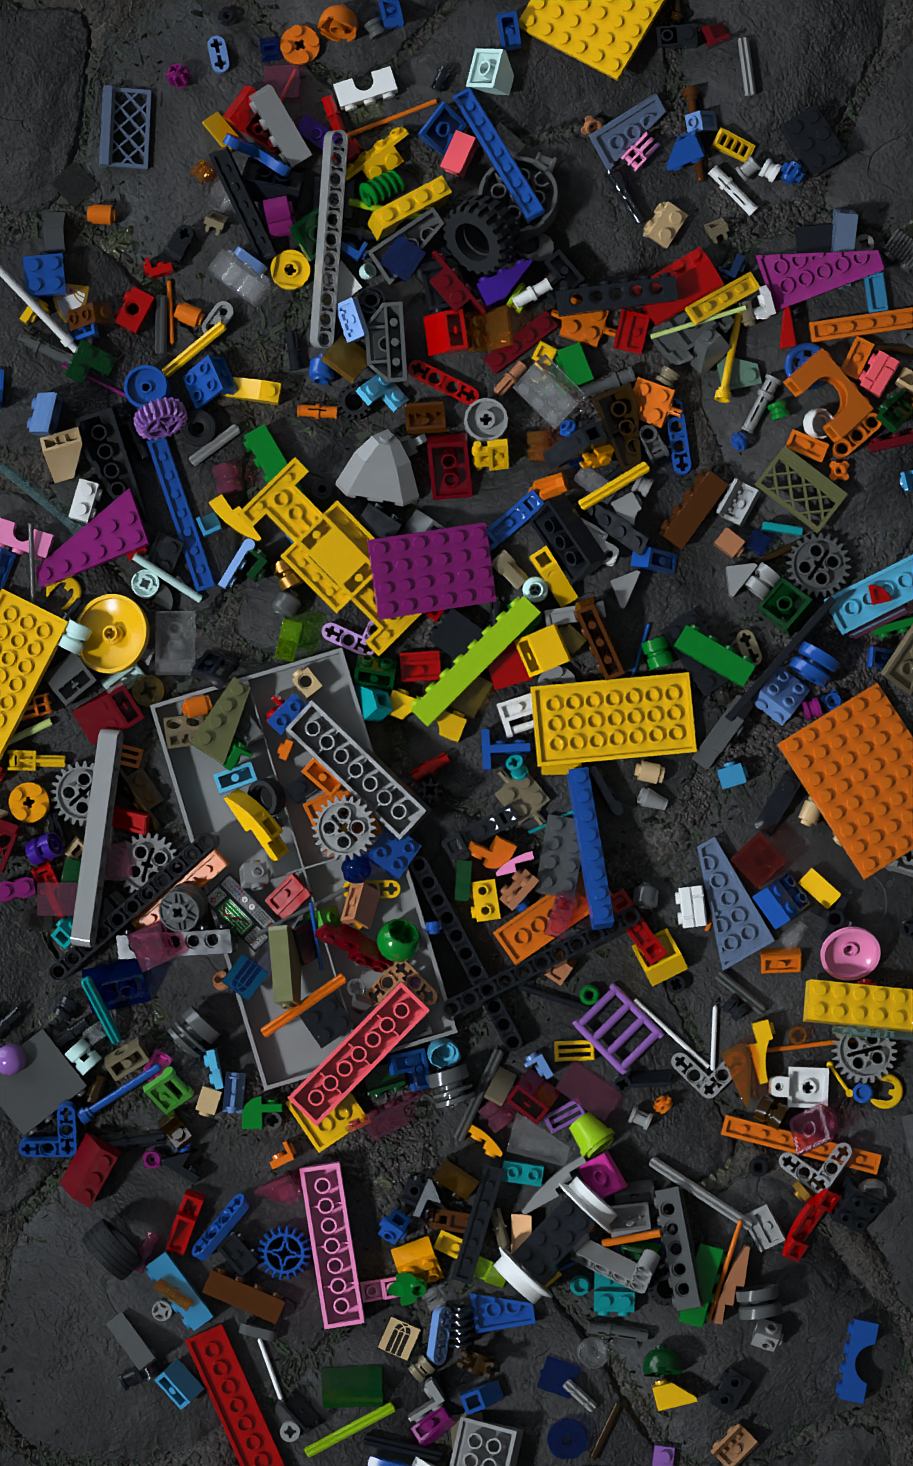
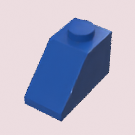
[630,547,677,574]

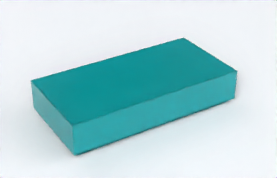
[761,521,803,537]

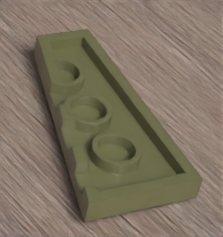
[190,677,250,765]

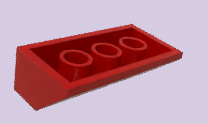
[632,247,724,326]

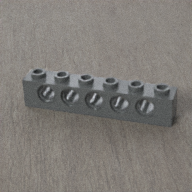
[654,1186,705,1312]

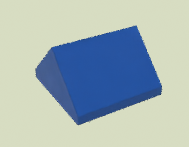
[419,101,467,156]

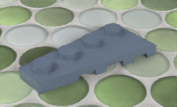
[588,94,666,170]

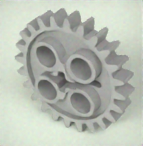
[50,761,94,826]
[312,795,378,861]
[115,833,181,897]
[831,1026,897,1084]

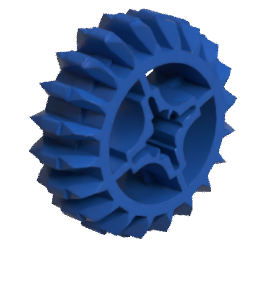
[257,1225,312,1280]

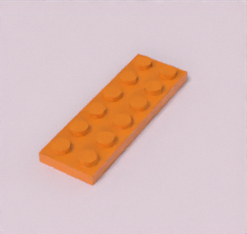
[493,870,613,965]

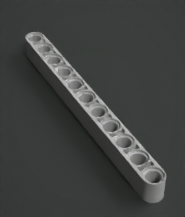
[310,130,348,348]
[71,729,123,948]

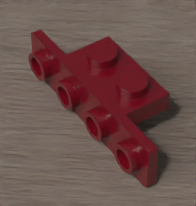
[429,250,486,315]

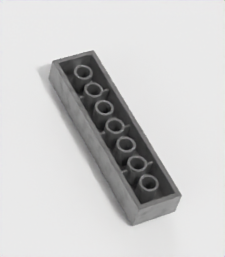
[285,700,432,840]

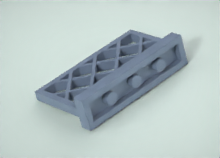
[99,85,151,170]

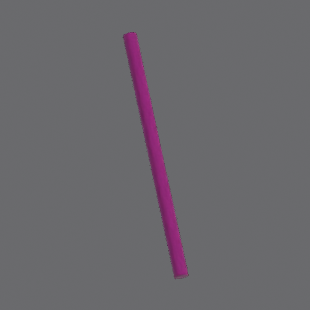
[62,363,126,397]

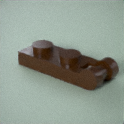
[430,1207,470,1233]

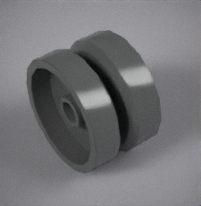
[735,1284,783,1320]

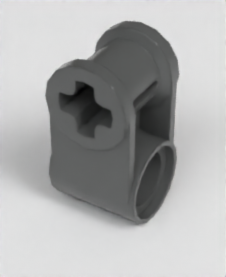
[639,425,670,465]

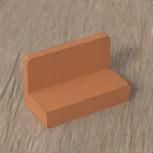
[340,882,380,929]

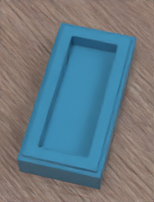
[864,272,889,314]

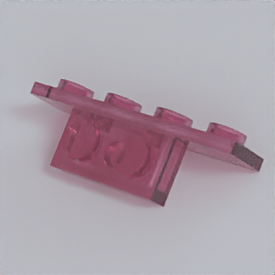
[345,1092,421,1141]

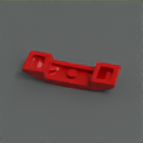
[610,888,668,965]
[782,1188,841,1262]

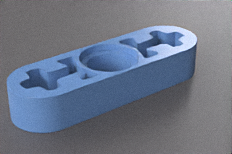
[427,1305,452,1365]

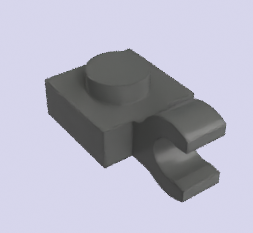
[399,434,427,458]

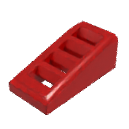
[779,306,797,350]

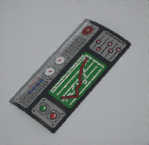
[206,873,282,952]

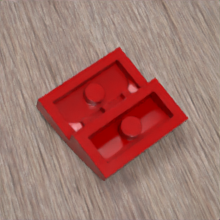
[488,639,533,690]

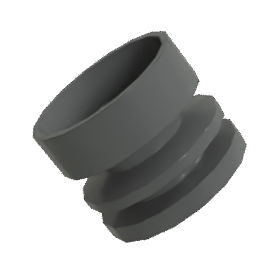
[158,882,208,932]
[167,1006,221,1059]
[426,1063,476,1109]

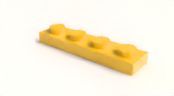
[685,271,760,326]

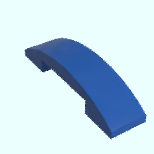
[487,489,544,552]

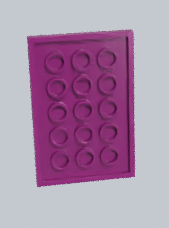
[367,522,496,620]

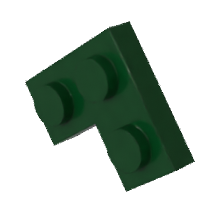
[63,340,117,385]

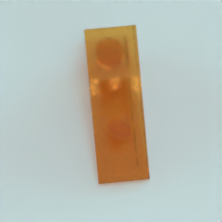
[720,1042,752,1108]

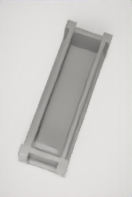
[544,601,606,627]

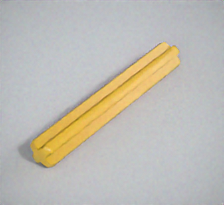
[162,321,227,378]
[578,462,650,510]

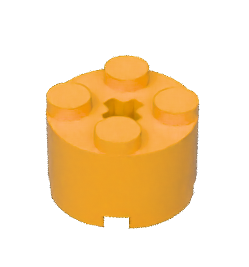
[9,782,51,823]

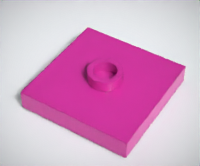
[577,1151,628,1199]

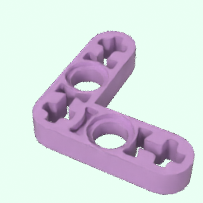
[322,620,375,656]

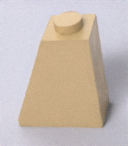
[40,427,82,483]

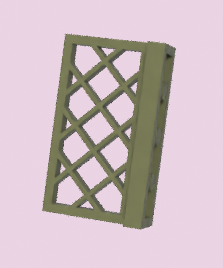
[754,446,848,533]

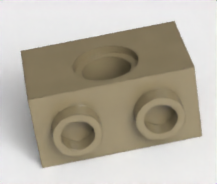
[104,1037,150,1081]

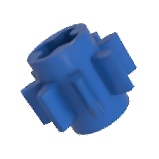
[779,161,804,186]

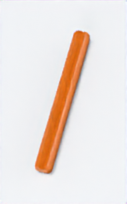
[261,973,347,1037]

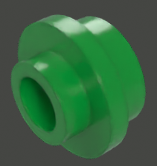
[579,985,600,1005]

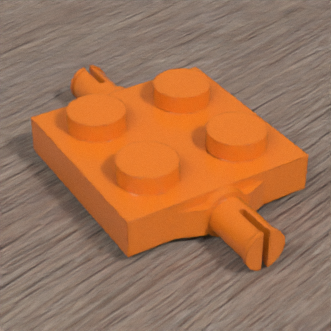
[551,297,617,348]
[633,377,683,428]

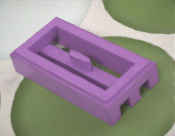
[543,1097,586,1134]

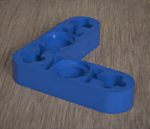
[223,133,291,177]
[19,1101,78,1157]

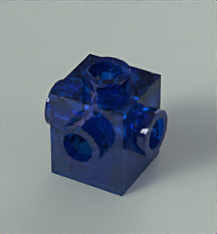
[341,853,372,883]

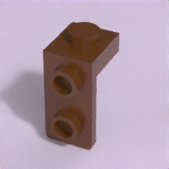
[68,302,114,330]

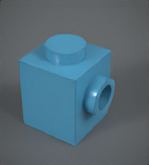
[717,761,749,790]

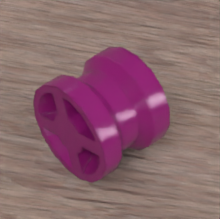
[801,697,822,721]

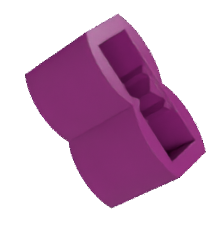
[263,196,296,239]
[0,878,38,902]

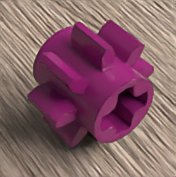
[166,63,192,88]

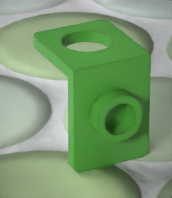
[303,906,341,929]

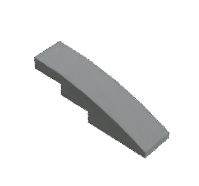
[521,1155,587,1215]

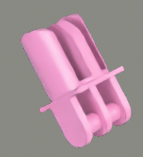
[621,131,661,172]

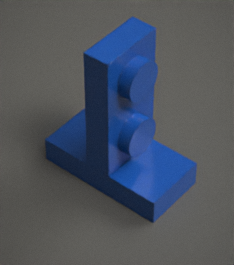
[481,729,531,771]

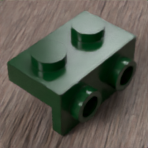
[876,388,913,433]
[246,549,270,583]

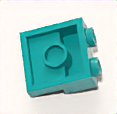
[593,1271,635,1316]

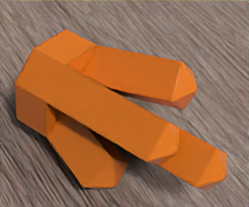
[528,472,570,500]

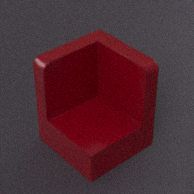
[700,22,731,50]

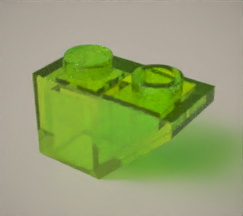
[274,619,304,662]

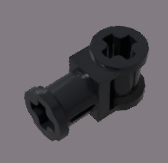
[118,1363,161,1391]

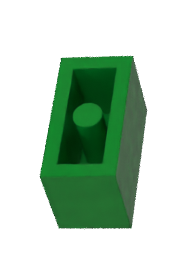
[555,342,594,390]

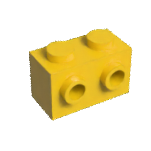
[470,879,501,922]

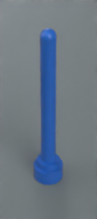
[76,1064,162,1125]

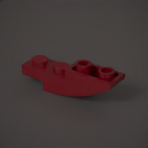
[315,923,392,973]

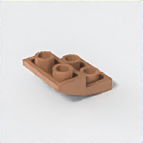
[498,868,539,911]

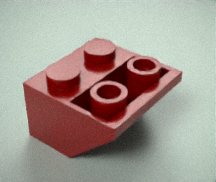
[423,309,468,357]

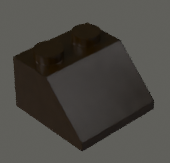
[433,1157,480,1201]

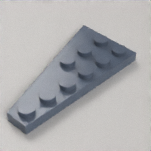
[697,837,775,971]

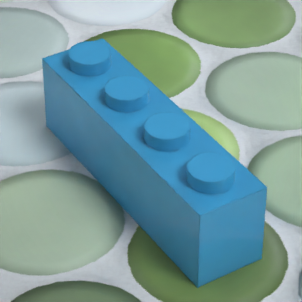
[146,1250,215,1331]

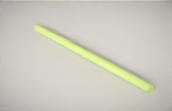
[650,305,746,339]

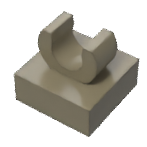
[204,210,229,236]
[704,218,729,244]

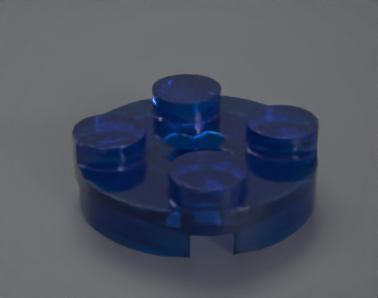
[547,1418,587,1459]

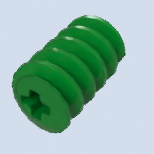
[359,170,404,207]

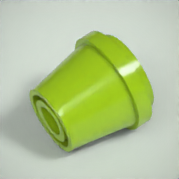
[569,1112,615,1159]

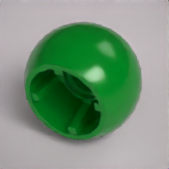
[377,919,421,962]

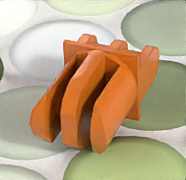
[21,693,54,721]

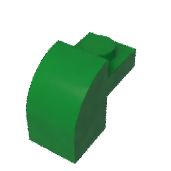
[242,1095,283,1129]

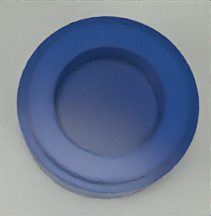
[853,1083,874,1103]

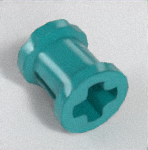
[506,755,529,781]

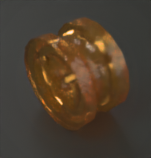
[788,1026,807,1045]

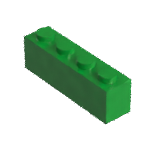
[243,424,305,495]
[673,624,755,687]
[678,1242,726,1328]

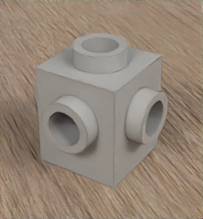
[239,860,271,890]
[751,1319,784,1352]

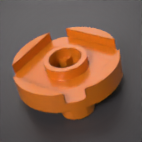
[280,25,320,66]

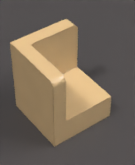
[894,367,913,394]

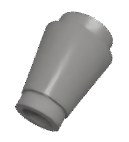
[637,788,668,810]

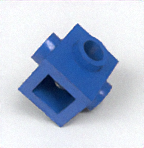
[378,1209,411,1245]

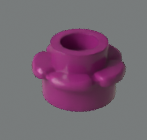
[143,1149,163,1169]

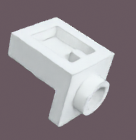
[753,285,776,319]

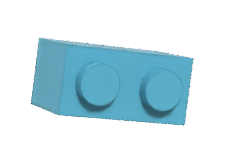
[213,761,258,795]

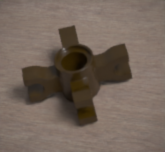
[457,1348,499,1379]

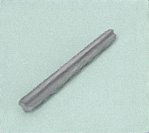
[649,1157,753,1230]

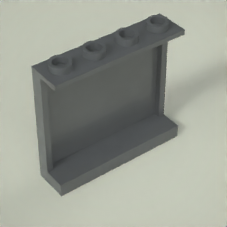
[0,1028,89,1136]

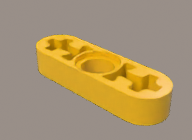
[342,880,400,898]

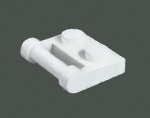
[496,693,534,739]

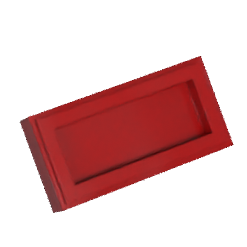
[112,805,150,835]

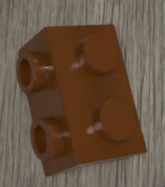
[404,401,446,435]

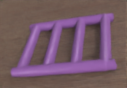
[572,982,665,1075]

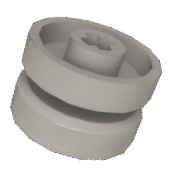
[464,398,508,445]

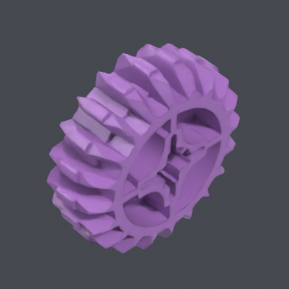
[133,397,188,440]

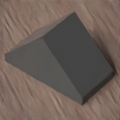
[43,212,66,252]

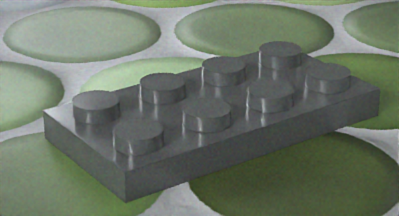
[534,814,581,900]

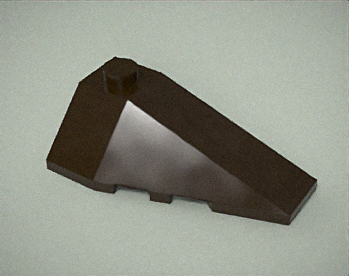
[590,383,641,472]

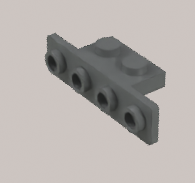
[692,695,753,769]

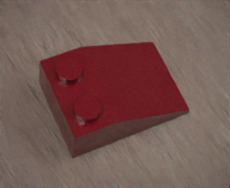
[427,433,473,500]

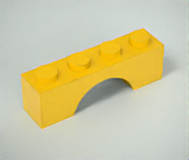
[388,688,467,743]

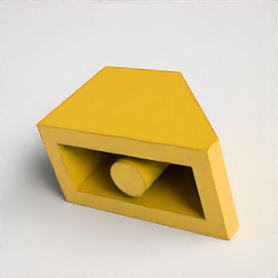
[651,1378,697,1411]

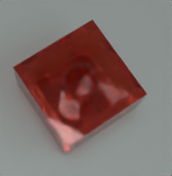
[729,832,787,889]

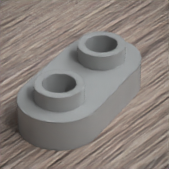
[202,301,234,334]

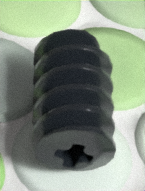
[449,1304,474,1348]

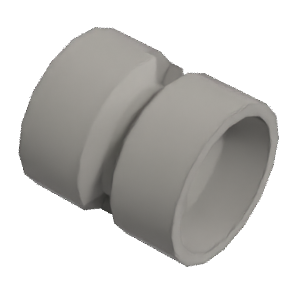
[744,562,781,600]

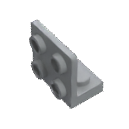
[408,1375,445,1422]

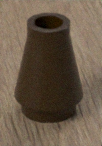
[84,1075,108,1105]

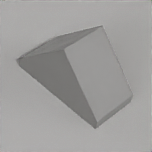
[725,563,758,598]
[610,570,640,610]

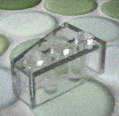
[506,1112,570,1167]

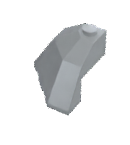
[335,429,419,506]

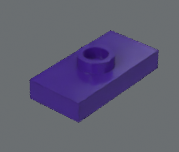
[297,114,338,151]

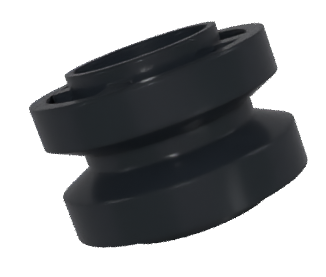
[358,287,386,318]

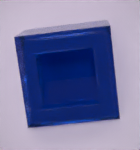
[259,36,282,62]
[744,529,772,557]

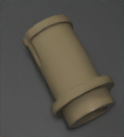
[739,301,757,327]

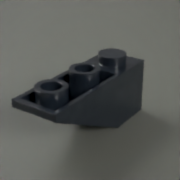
[542,421,607,471]

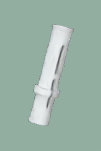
[708,165,758,216]

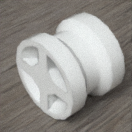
[759,158,782,183]

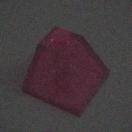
[126,920,178,972]
[788,1104,838,1156]
[253,1172,301,1205]

